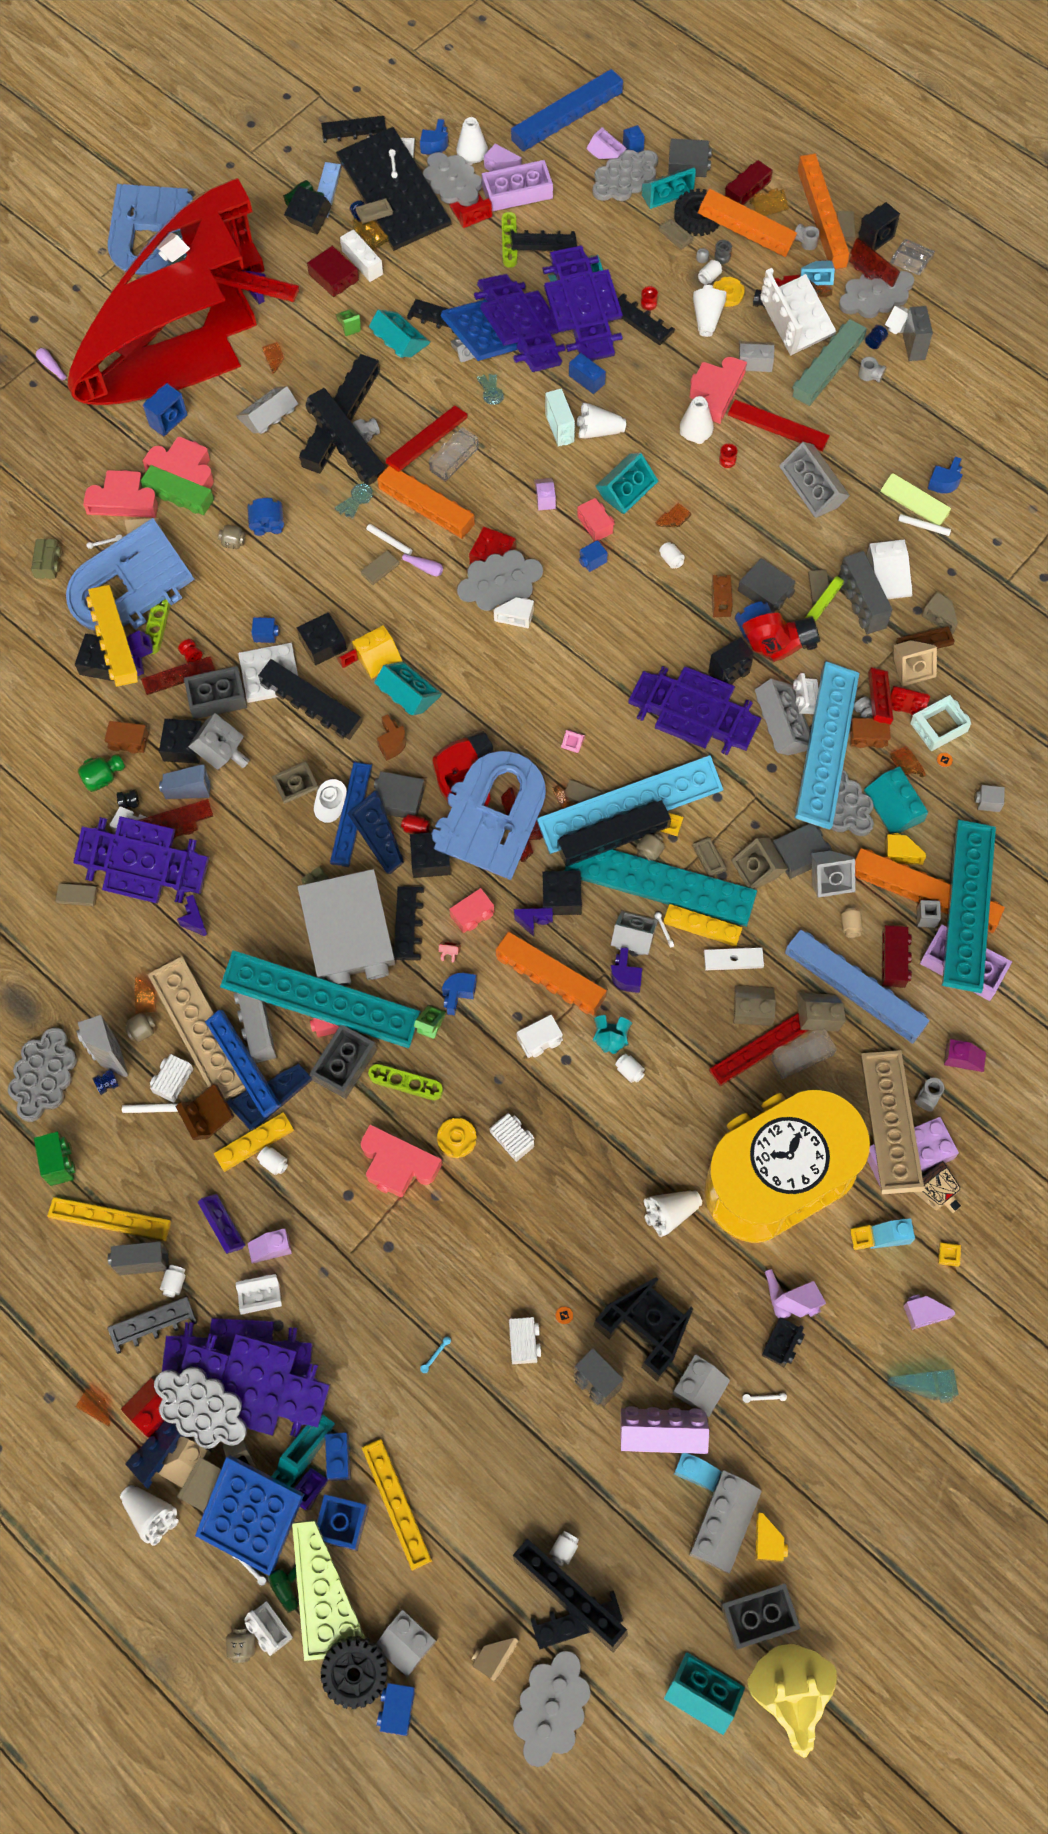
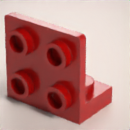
[449,193,492,228]
[891,686,930,715]

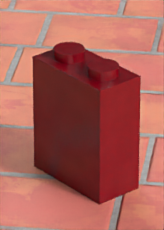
[307,246,359,298]

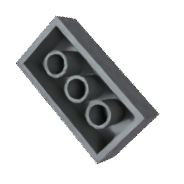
[838,551,893,634]

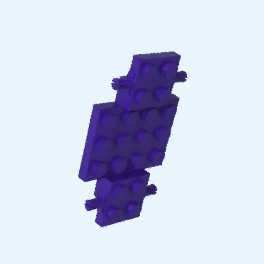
[542,245,623,361]
[474,274,565,372]
[628,666,761,755]
[73,816,209,903]
[162,1318,313,1375]
[179,1334,331,1437]

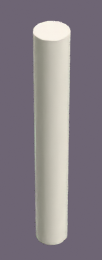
[898,514,951,536]
[367,524,412,555]
[122,1104,178,1113]

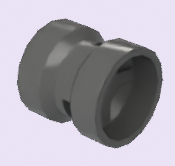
[714,240,732,264]

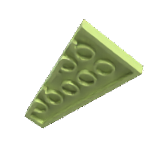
[292,1520,365,1661]

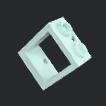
[545,388,575,446]
[910,695,971,751]

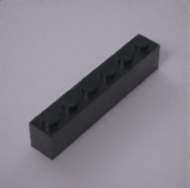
[305,387,386,486]
[258,659,362,740]
[557,800,671,867]
[513,1538,628,1653]

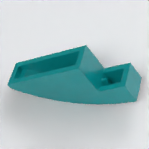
[271,1414,335,1488]

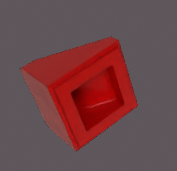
[337,649,358,668]

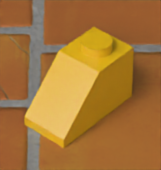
[884,833,926,865]
[755,1513,788,1562]

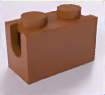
[711,575,733,617]
[850,718,891,748]
[104,721,149,754]

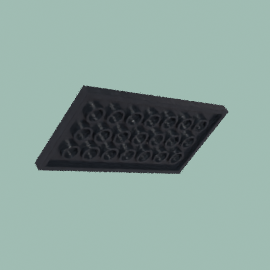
[336,127,452,251]

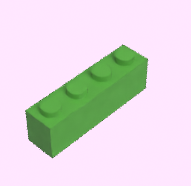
[140,465,214,515]

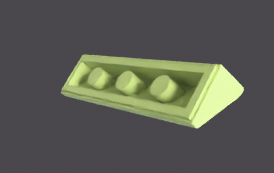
[880,473,951,526]

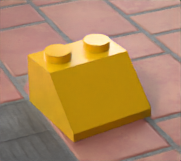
[352,625,403,679]

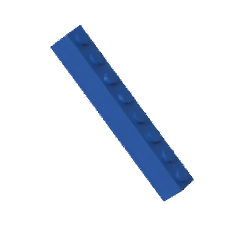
[511,69,623,152]

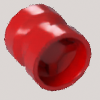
[641,286,658,311]
[719,443,738,468]
[178,639,203,664]

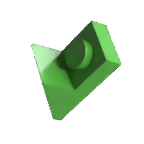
[336,309,361,336]
[414,1005,446,1039]

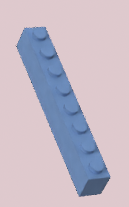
[785,930,930,1044]

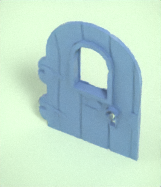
[108,184,193,275]
[431,751,546,880]

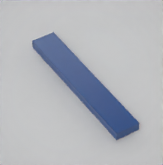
[330,762,372,867]
[205,1010,281,1117]

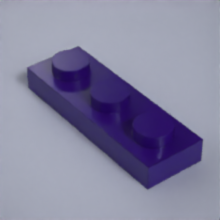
[198,1194,245,1254]

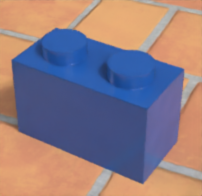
[569,353,606,394]
[325,1433,351,1481]
[377,1683,416,1736]

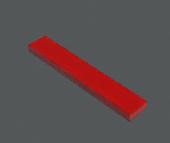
[210,266,300,302]
[728,399,830,452]
[386,405,467,472]
[709,1013,809,1086]

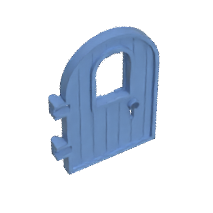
[66,518,195,631]

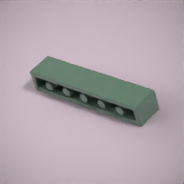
[793,319,867,406]

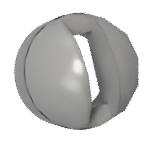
[696,248,710,263]

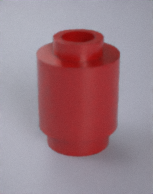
[401,814,430,834]

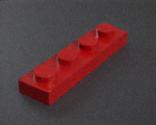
[868,667,893,725]

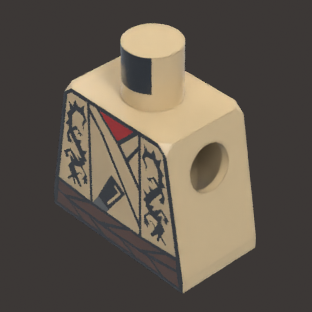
[914,1161,962,1213]

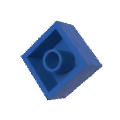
[143,383,187,437]
[317,1494,369,1551]

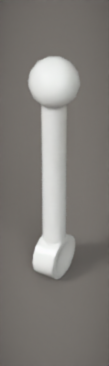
[389,149,398,178]
[87,535,123,549]
[654,912,674,948]
[743,1392,787,1403]
[232,1556,267,1586]

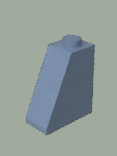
[159,765,211,799]

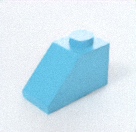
[800,261,835,285]
[870,1219,915,1249]
[674,1453,722,1492]

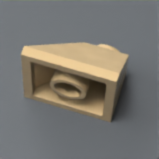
[894,641,937,687]
[156,1437,212,1488]
[471,1638,519,1682]

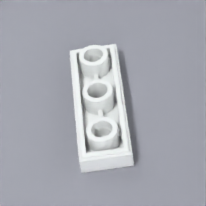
[704,948,764,970]

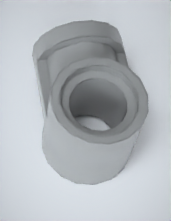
[794,224,819,250]
[858,357,886,383]
[352,418,380,443]
[915,1078,945,1111]

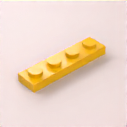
[663,904,743,947]
[214,1112,294,1172]

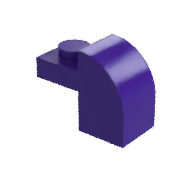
[126,630,153,676]
[611,948,642,993]

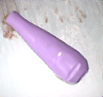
[36,348,66,381]
[402,554,443,577]
[765,1269,791,1319]

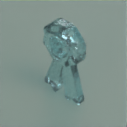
[477,374,504,405]
[335,484,373,519]

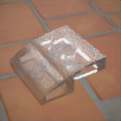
[890,238,935,276]

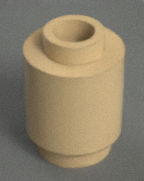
[841,908,863,938]

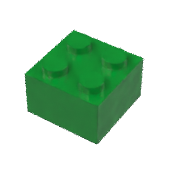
[34,1131,76,1186]

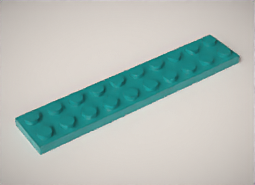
[942,820,996,993]
[564,850,757,927]
[220,950,420,1048]

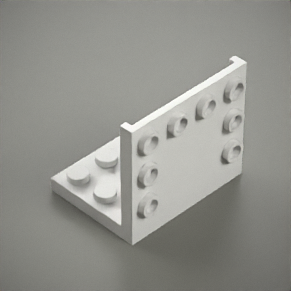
[760,268,836,356]

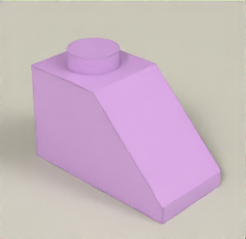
[586,128,627,159]
[484,144,522,171]
[534,478,556,511]
[248,1229,292,1264]
[773,1281,826,1318]
[904,1295,955,1330]

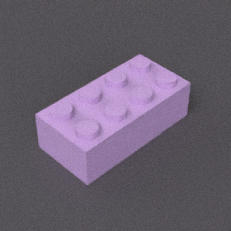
[482,160,553,211]
[920,925,1012,1001]
[867,1117,959,1187]
[620,1407,709,1454]

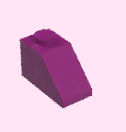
[944,1039,986,1072]

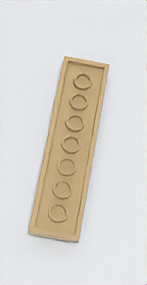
[147,956,246,1101]
[861,1050,924,1194]

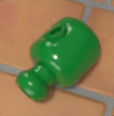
[78,754,125,792]

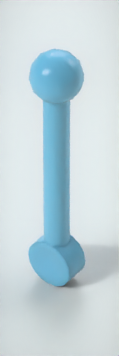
[420,1336,451,1374]

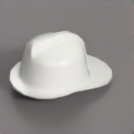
[314,779,346,823]

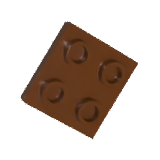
[175,1084,234,1140]

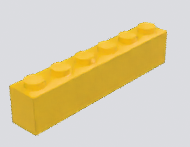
[86,585,138,687]

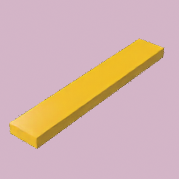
[47,1197,171,1241]
[362,1439,432,1571]

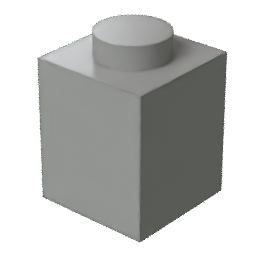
[975,785,1005,812]
[917,900,941,928]

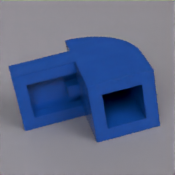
[420,119,449,155]
[928,456,963,494]
[442,973,477,1016]

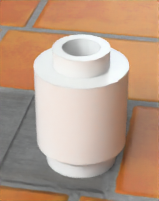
[698,260,722,285]
[659,542,685,568]
[615,1054,645,1083]
[257,1146,288,1175]
[160,1265,186,1298]
[549,1531,579,1567]

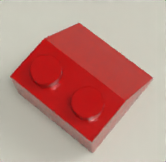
[121,1378,165,1438]

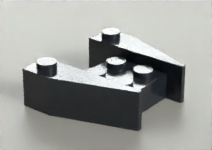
[594,1277,693,1382]

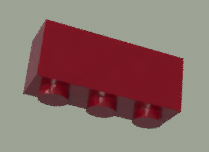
[725,160,773,205]
[882,925,912,988]

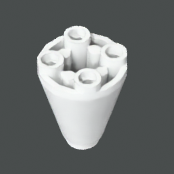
[456,117,488,165]
[693,285,727,337]
[680,396,714,444]
[577,403,626,439]
[644,1191,702,1237]
[120,1485,179,1546]

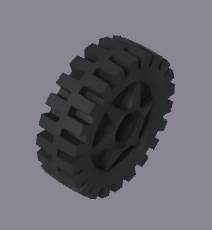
[674,189,719,236]
[321,1636,388,1709]

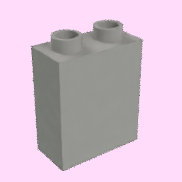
[297,869,395,986]

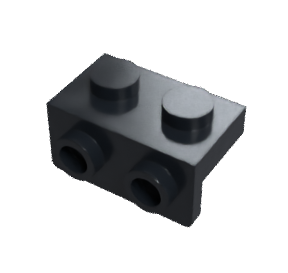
[761,1317,805,1367]

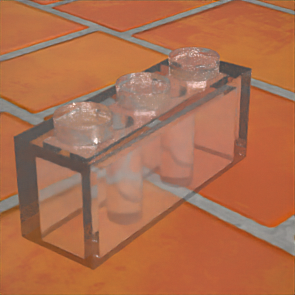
[429,427,479,482]
[771,1029,837,1080]

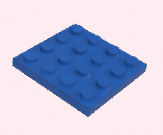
[441,299,518,361]
[195,1455,304,1576]

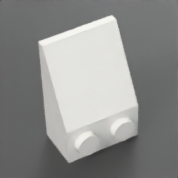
[866,539,913,599]

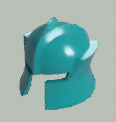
[592,1015,633,1054]

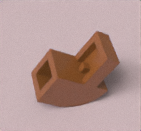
[377,714,406,761]

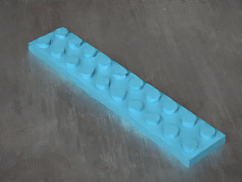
[795,661,860,830]
[537,755,723,855]

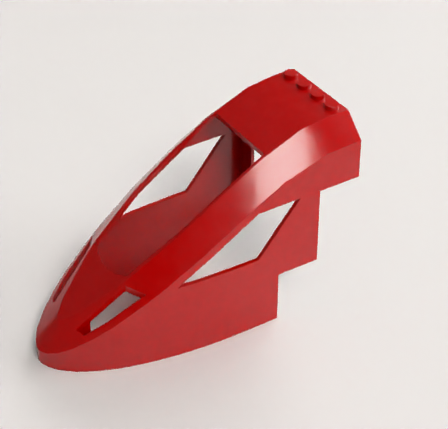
[68,178,265,405]

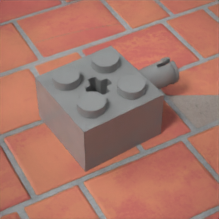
[188,713,250,770]

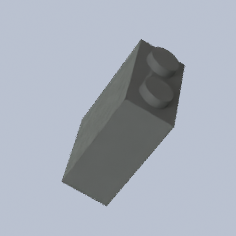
[668,138,712,177]
[903,306,933,361]
[738,558,796,613]
[374,771,425,818]
[773,823,832,879]
[108,1242,169,1275]

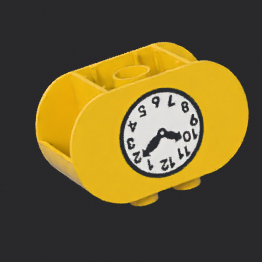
[704,1090,870,1243]

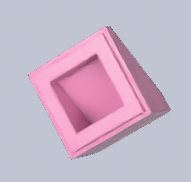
[561,730,585,753]

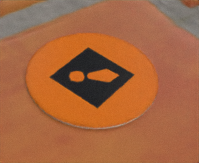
[937,753,953,767]
[556,1307,573,1324]

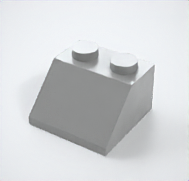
[739,341,774,372]
[811,851,855,898]
[611,911,658,955]
[672,1354,730,1417]
[376,1610,437,1677]

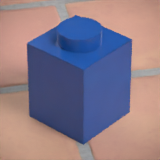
[623,125,645,153]
[579,540,608,572]
[251,617,279,643]

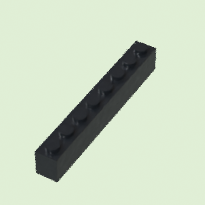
[299,354,380,474]

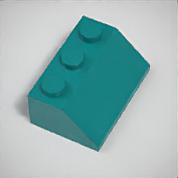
[642,168,696,209]
[368,309,431,358]
[595,453,658,514]
[374,661,442,715]
[864,766,928,834]
[664,1652,746,1735]

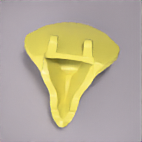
[748,1644,837,1757]

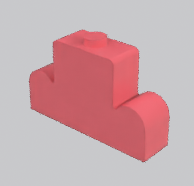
[689,357,747,424]
[143,437,214,489]
[83,470,158,518]
[361,1125,442,1197]

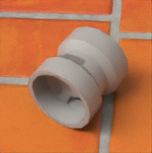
[853,696,873,718]

